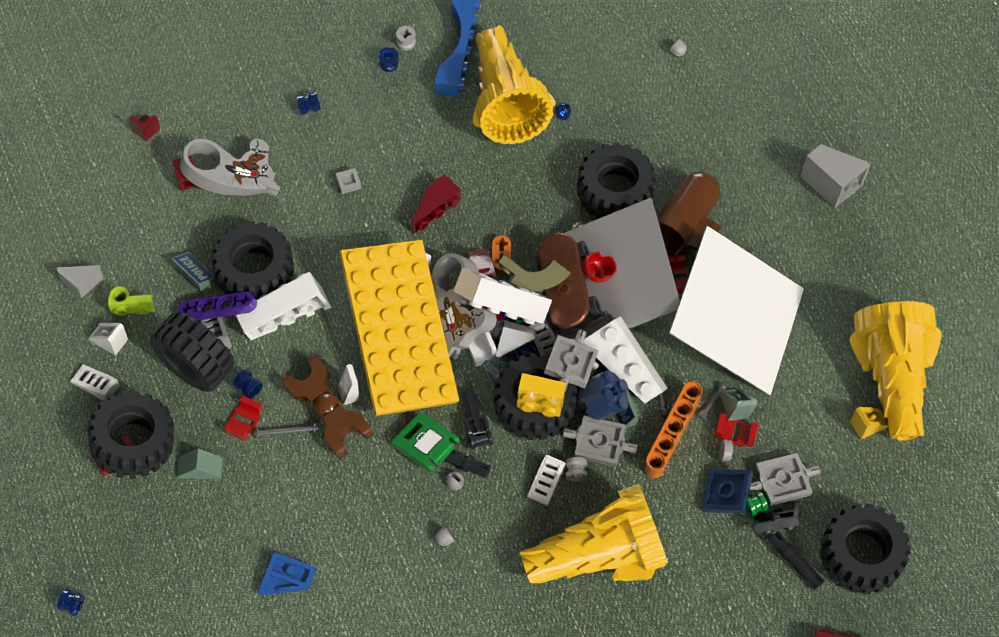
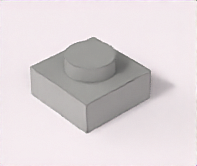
[336,168,361,194]

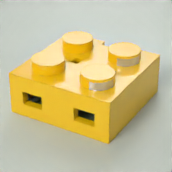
[517,373,566,417]

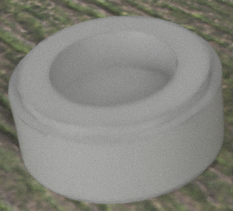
[719,440,733,462]

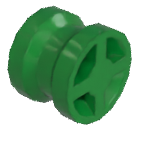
[745,491,768,518]

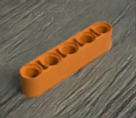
[644,381,702,479]

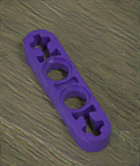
[178,292,257,321]

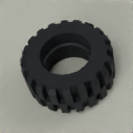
[577,143,656,219]
[211,221,294,300]
[150,312,234,392]
[494,354,577,440]
[88,391,174,479]
[820,503,911,594]

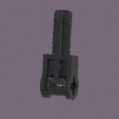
[461,389,493,450]

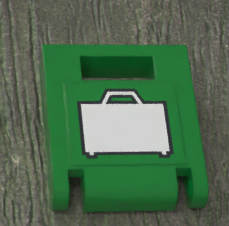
[392,412,460,473]

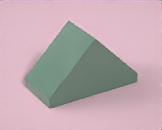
[720,388,757,421]
[177,448,223,480]

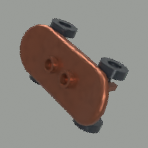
[536,233,602,331]

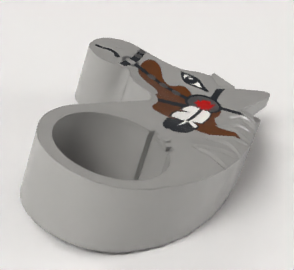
[180,139,280,196]
[431,253,497,359]

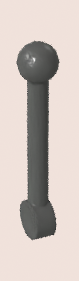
[659,375,667,417]
[699,383,726,419]

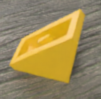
[850,407,888,439]

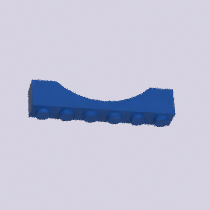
[435,0,481,97]

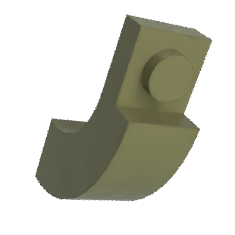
[499,255,572,290]

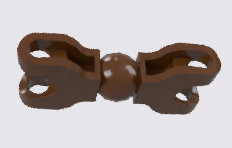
[281,354,374,459]

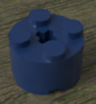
[579,370,628,420]

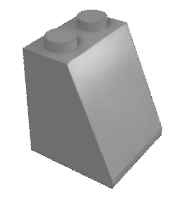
[800,144,871,208]

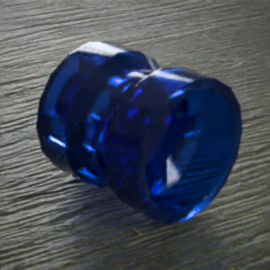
[296,91,321,116]
[233,369,263,399]

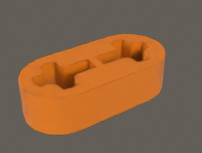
[492,235,511,274]

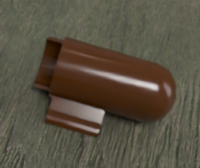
[657,171,721,256]

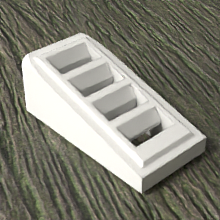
[71,364,119,402]
[338,364,359,405]
[527,455,566,506]

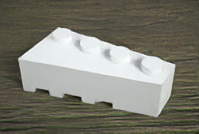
[454,267,552,325]
[236,272,332,340]
[583,316,667,403]

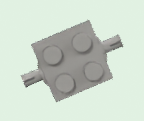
[544,330,599,392]
[563,415,637,467]
[749,453,821,506]

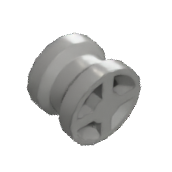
[396,26,416,51]
[565,457,588,482]

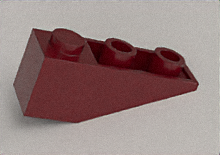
[411,174,461,234]

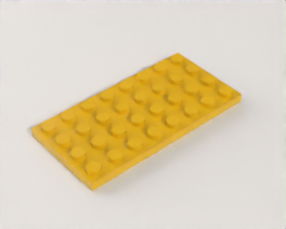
[339,240,459,416]

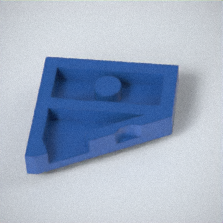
[258,552,317,596]

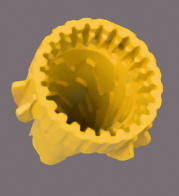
[473,25,556,144]
[850,301,941,441]
[520,484,668,583]

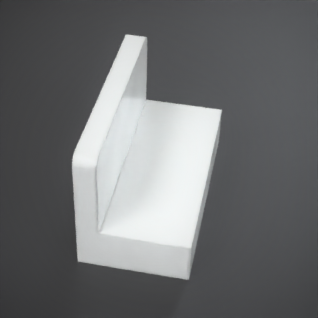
[468,332,496,367]

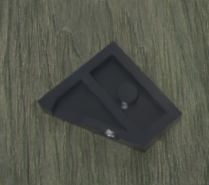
[753,501,802,534]

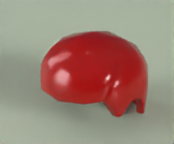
[583,251,617,283]

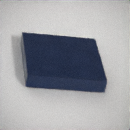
[701,469,753,514]

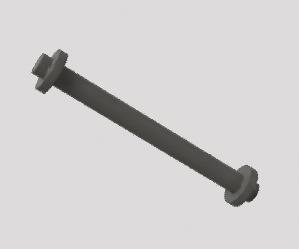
[555,311,612,339]
[254,422,319,439]

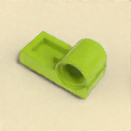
[108,286,154,316]

